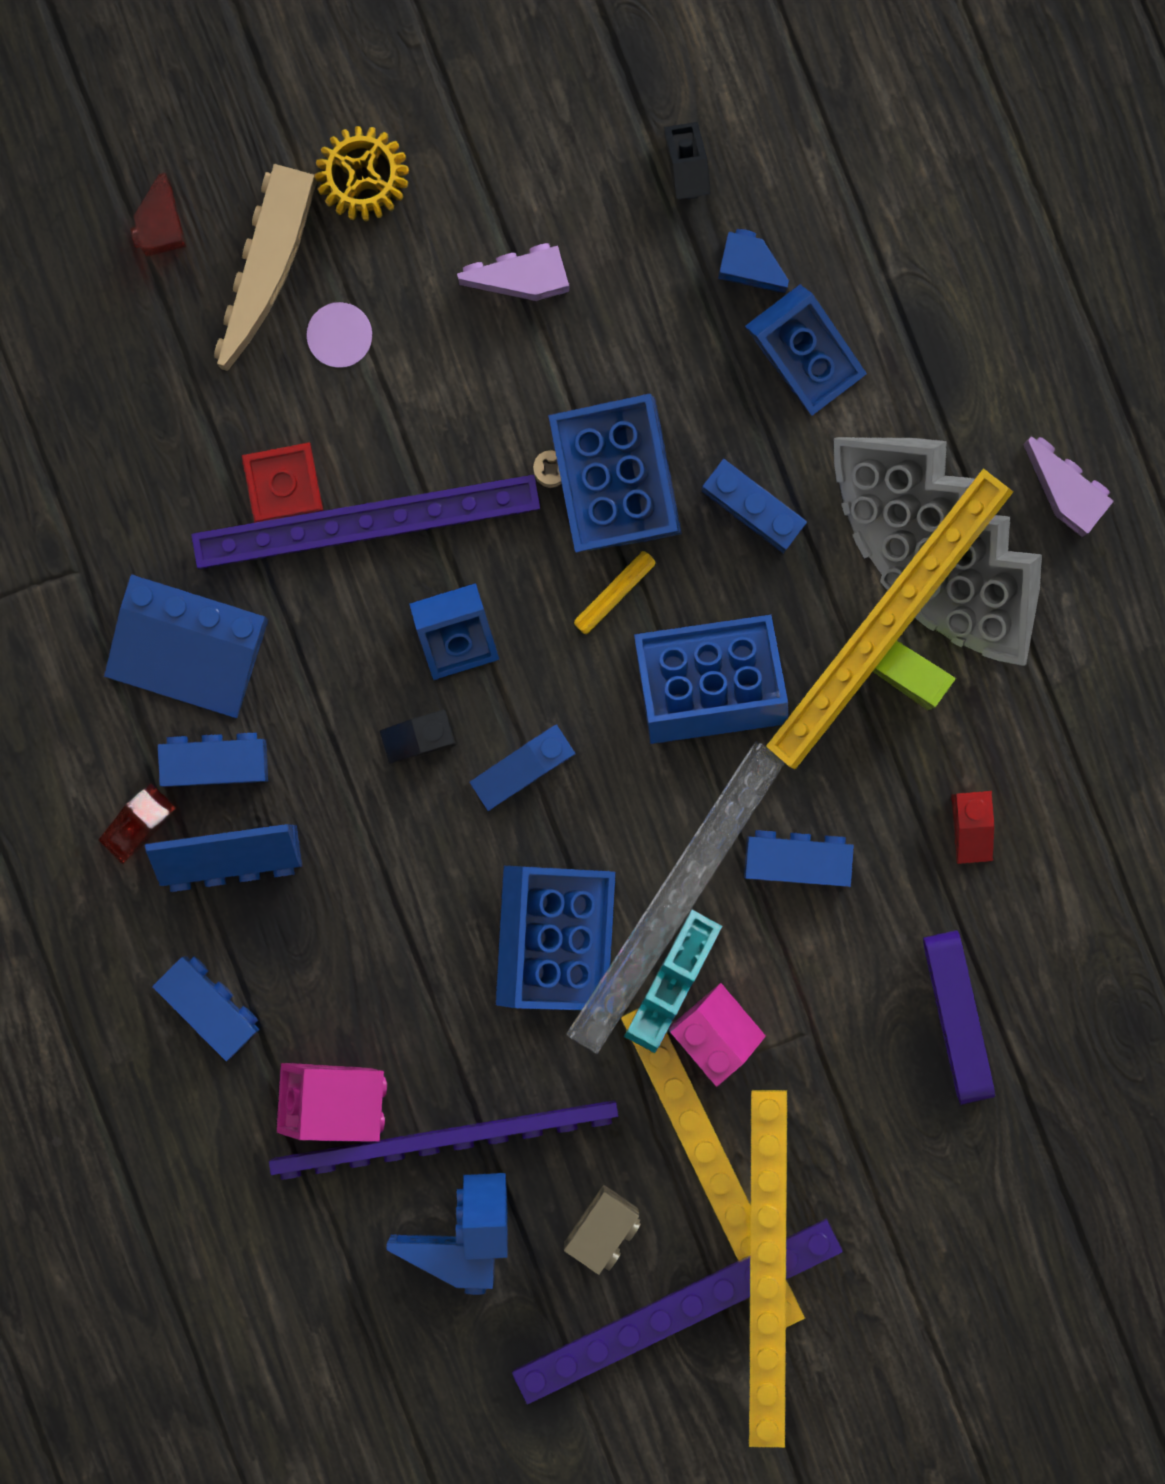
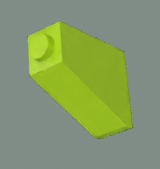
[872,641,956,711]

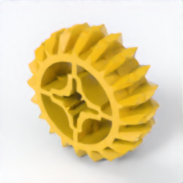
[315,126,409,221]

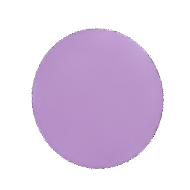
[307,302,372,367]

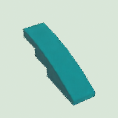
[624,910,722,1053]

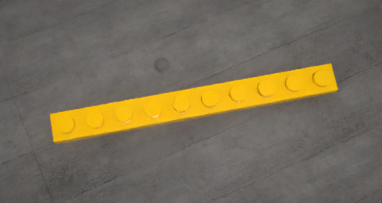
[766,468,1013,769]
[621,1008,805,1328]
[749,1090,787,1448]

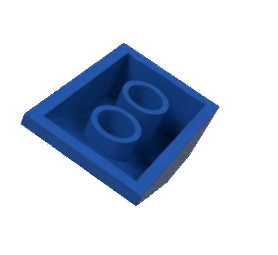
[745,284,867,416]
[387,1235,495,1295]

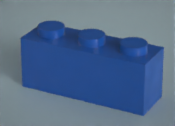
[701,459,807,554]
[158,733,268,787]
[744,830,854,887]
[152,956,260,1061]
[456,1173,508,1260]

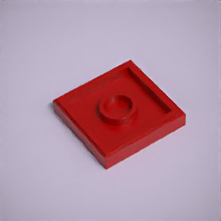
[242,442,323,523]

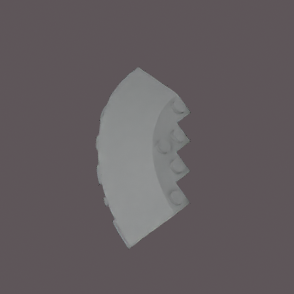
[834,437,1042,666]

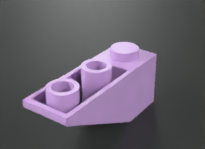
[457,243,569,301]
[1023,436,1113,537]

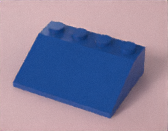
[548,393,682,553]
[104,574,269,718]
[634,615,788,744]
[145,824,302,892]
[496,865,615,1011]

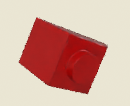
[951,791,994,864]

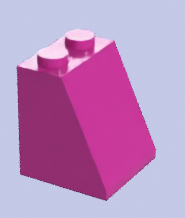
[668,983,766,1087]
[277,1063,387,1142]

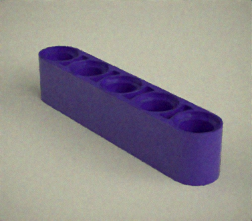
[923,930,995,1105]

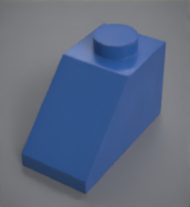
[718,229,789,293]

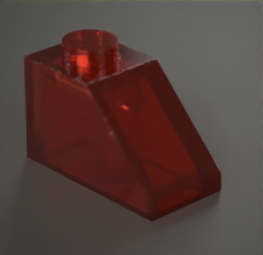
[130,173,187,257]
[99,784,176,864]

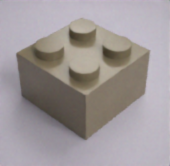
[564,1185,641,1275]

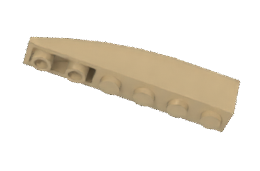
[214,164,317,371]

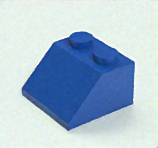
[409,583,500,680]

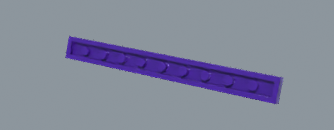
[191,475,540,569]
[269,1100,618,1180]
[512,1218,843,1404]

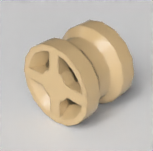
[533,450,562,488]

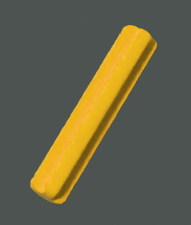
[574,551,656,634]

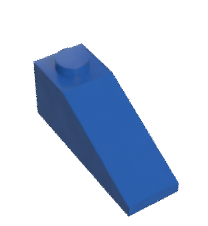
[469,724,576,811]

